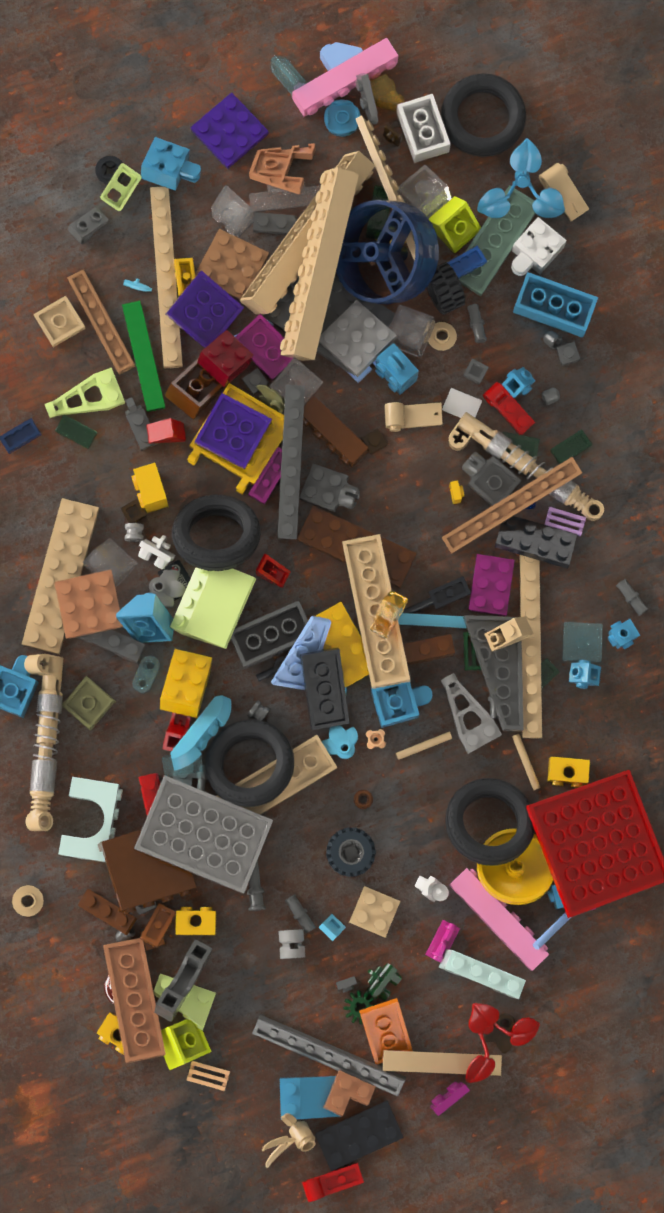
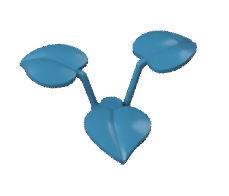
[477,138,565,218]

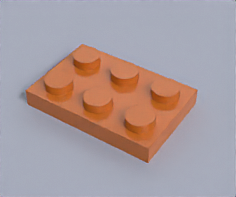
[359,998,413,1065]

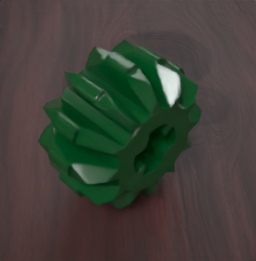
[343,990,376,1024]

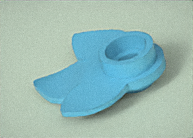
[322,725,358,759]

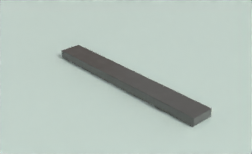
[252,1015,406,1096]

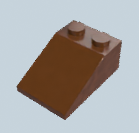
[165,359,224,420]

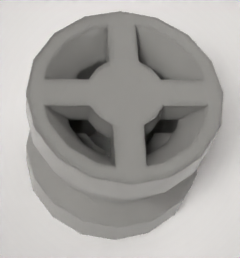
[125,523,144,542]

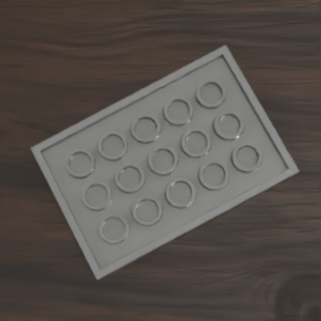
[134,775,273,894]

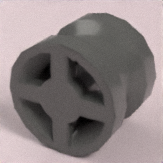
[247,700,271,721]

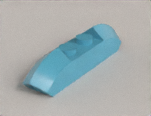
[170,695,231,771]

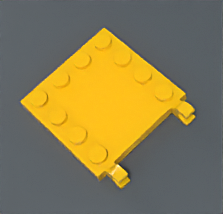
[187,383,284,495]

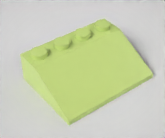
[170,568,256,649]

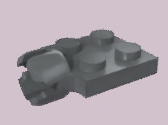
[462,452,521,506]
[299,464,360,512]

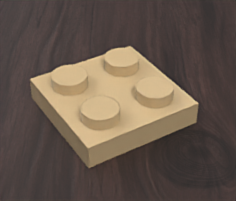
[33,296,86,347]
[349,886,400,938]

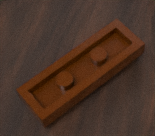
[78,889,137,935]

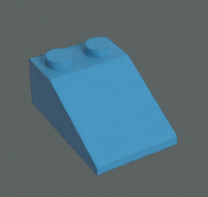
[280,1076,341,1120]

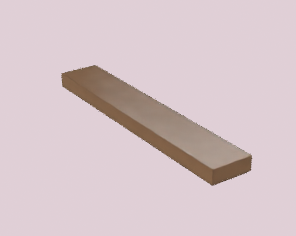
[67,269,136,375]

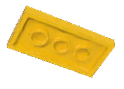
[308,602,369,688]

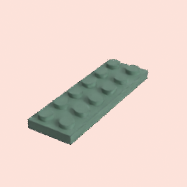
[459,185,536,296]

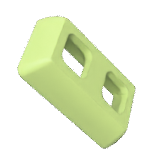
[100,163,142,211]

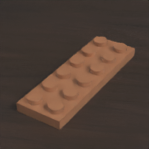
[103,938,166,1063]

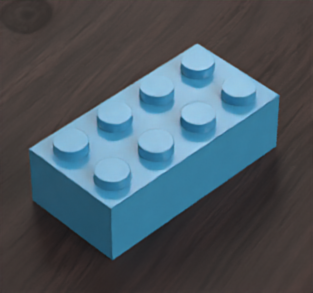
[513,272,598,338]

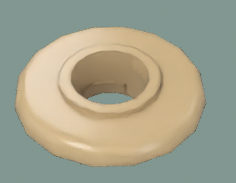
[427,322,457,351]
[12,885,44,917]

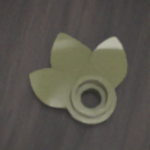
[257,385,285,413]

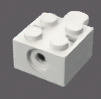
[511,217,567,276]

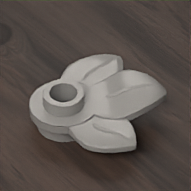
[149,570,186,607]

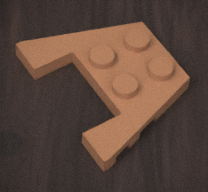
[249,143,316,194]

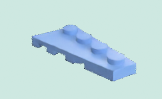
[271,616,331,690]

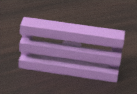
[544,507,586,536]

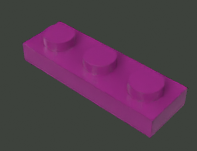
[248,447,282,505]

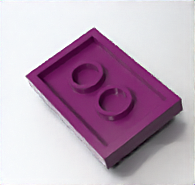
[235,313,295,381]
[468,554,515,617]
[430,1081,470,1116]

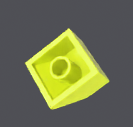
[429,196,481,253]
[161,1019,211,1070]

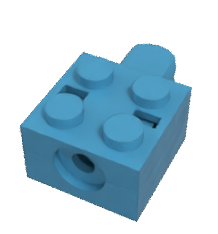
[141,137,201,191]
[375,343,419,395]
[0,655,39,718]
[371,682,433,728]

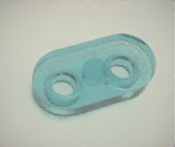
[133,656,160,693]

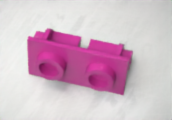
[425,920,460,963]

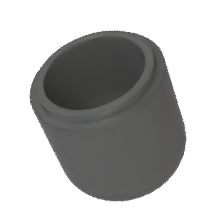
[543,331,562,349]
[541,387,560,406]
[115,928,135,942]

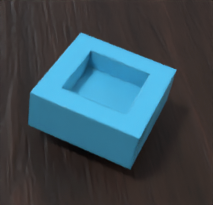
[319,914,346,941]

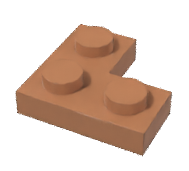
[323,1070,375,1116]

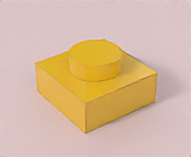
[449,480,464,504]

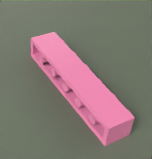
[292,38,398,117]
[449,868,549,971]

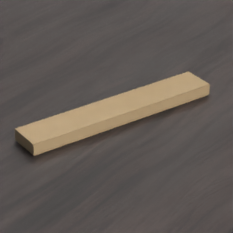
[383,1050,502,1076]

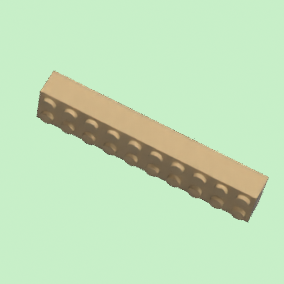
[239,151,375,315]
[280,167,359,361]

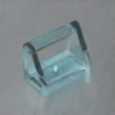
[271,56,307,95]

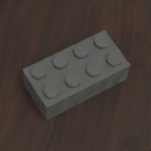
[231,601,308,670]

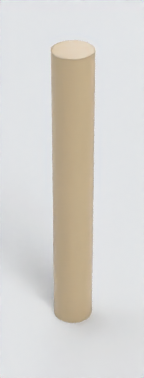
[396,732,452,760]
[512,734,541,790]

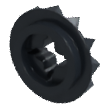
[95,156,124,185]

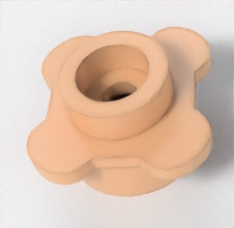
[366,729,386,749]

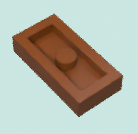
[140,903,176,948]

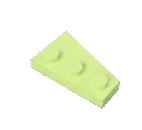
[153,974,216,1031]

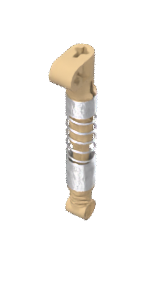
[449,412,604,521]
[24,654,64,831]

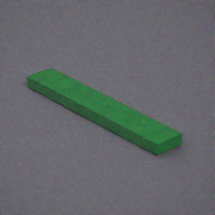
[122,301,165,413]

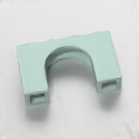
[58,777,123,863]
[439,949,526,999]

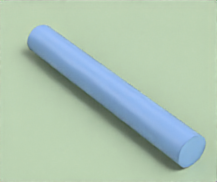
[533,912,571,950]

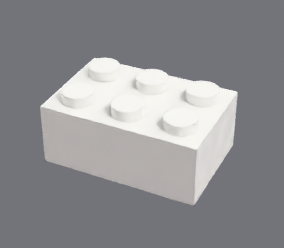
[397,94,451,163]

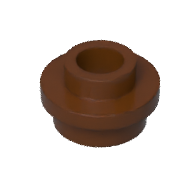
[354,790,373,809]

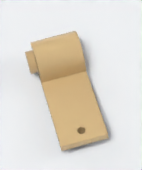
[539,163,589,221]
[384,402,443,432]

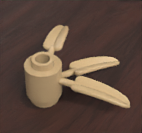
[262,1113,315,1168]

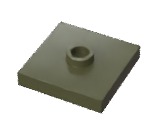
[62,676,116,730]

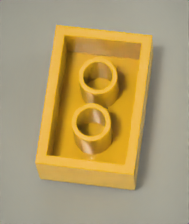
[160,649,212,718]

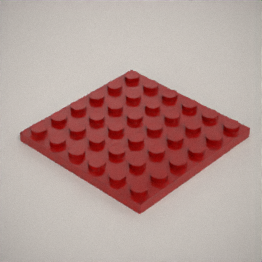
[526,770,664,918]

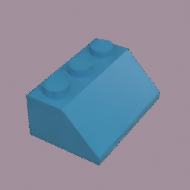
[116,593,174,643]

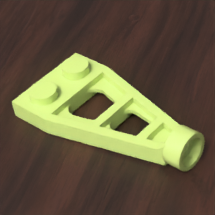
[45,368,125,418]

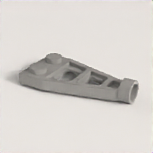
[441,673,502,754]

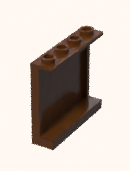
[98,830,196,914]

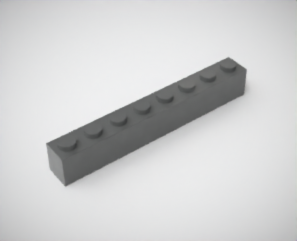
[278,385,305,540]

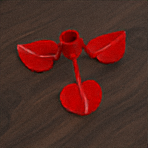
[465,1003,540,1083]

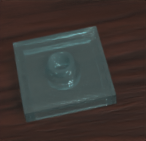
[562,622,603,663]

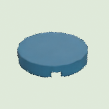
[324,99,361,137]

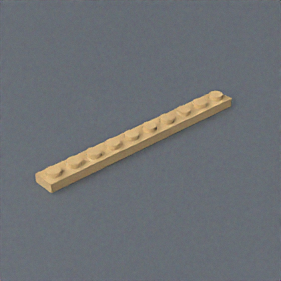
[356,115,415,260]
[150,187,183,369]
[520,555,542,738]

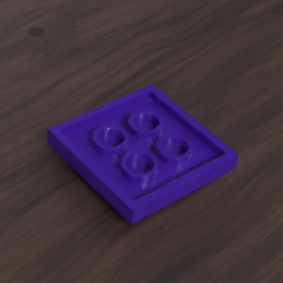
[190,92,269,169]
[165,270,244,348]
[194,393,272,469]

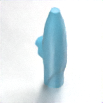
[123,279,152,292]

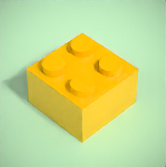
[131,463,169,513]

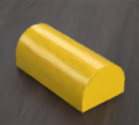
[174,258,196,296]

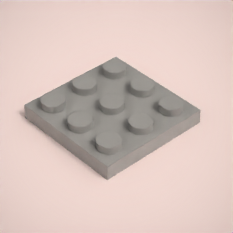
[319,300,397,377]

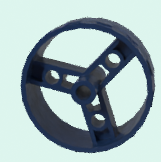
[336,200,439,304]

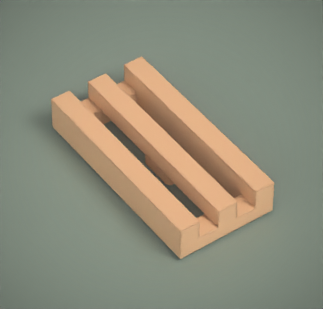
[187,1061,230,1091]

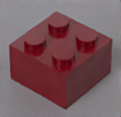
[197,330,254,387]

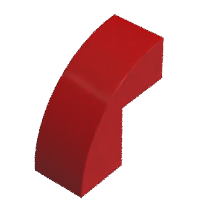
[162,712,192,751]

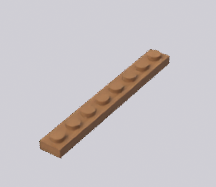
[442,457,582,554]

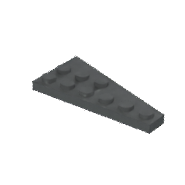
[463,615,524,731]

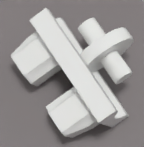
[138,535,176,569]
[415,876,449,902]

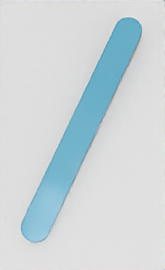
[397,613,467,628]

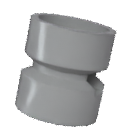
[278,929,305,959]

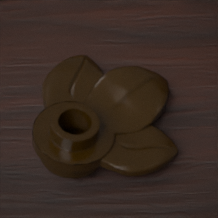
[484,1013,515,1054]

